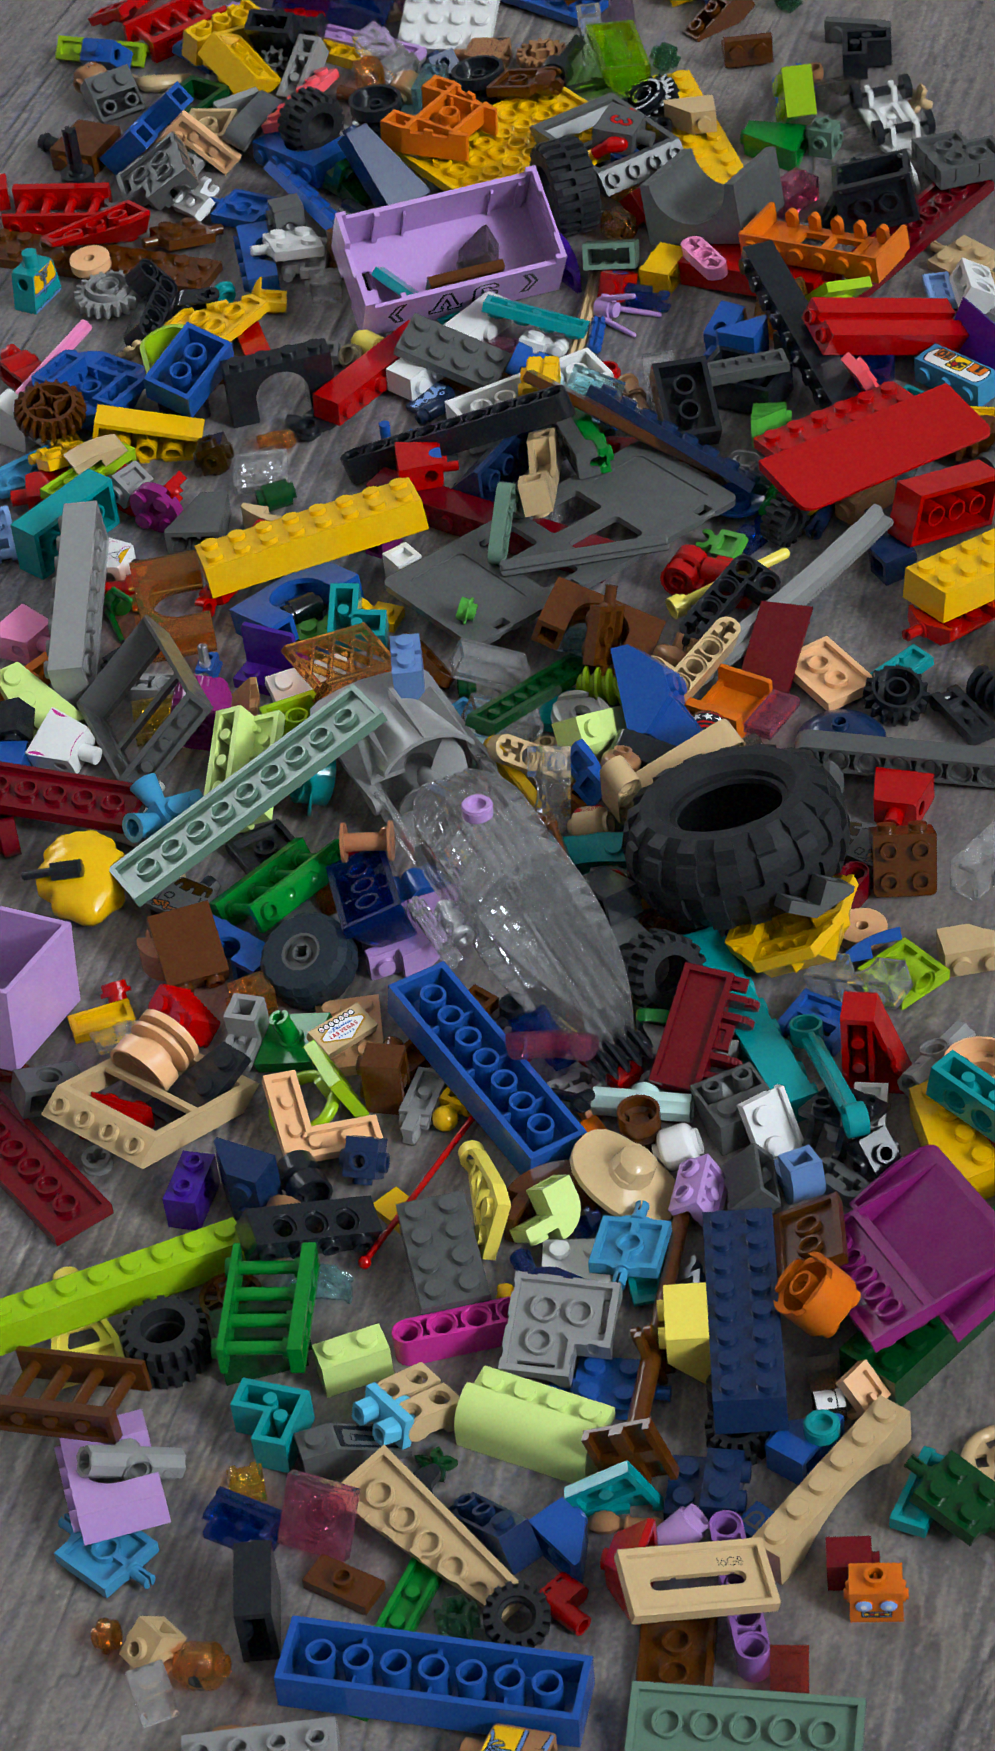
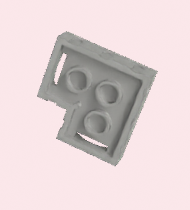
[498,1271,623,1388]

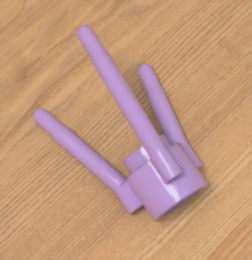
[593,293,662,338]

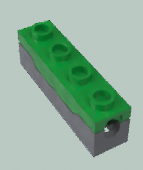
[551,407,614,480]

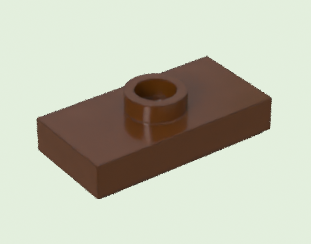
[302,1553,386,1616]

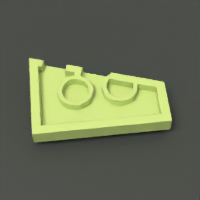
[0,661,86,738]

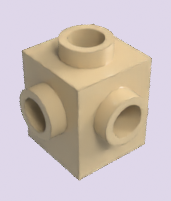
[119,1616,187,1678]

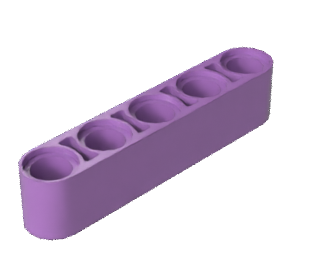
[709,1510,771,1682]

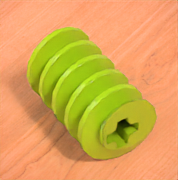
[575,666,622,706]

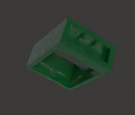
[168,75,230,126]

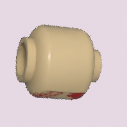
[567,805,616,836]

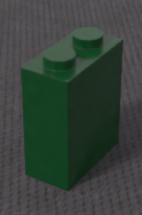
[209,1301,312,1386]

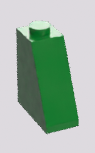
[740,120,808,173]

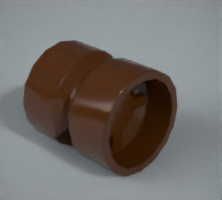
[616,1095,662,1154]

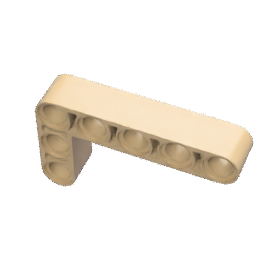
[600,719,745,825]

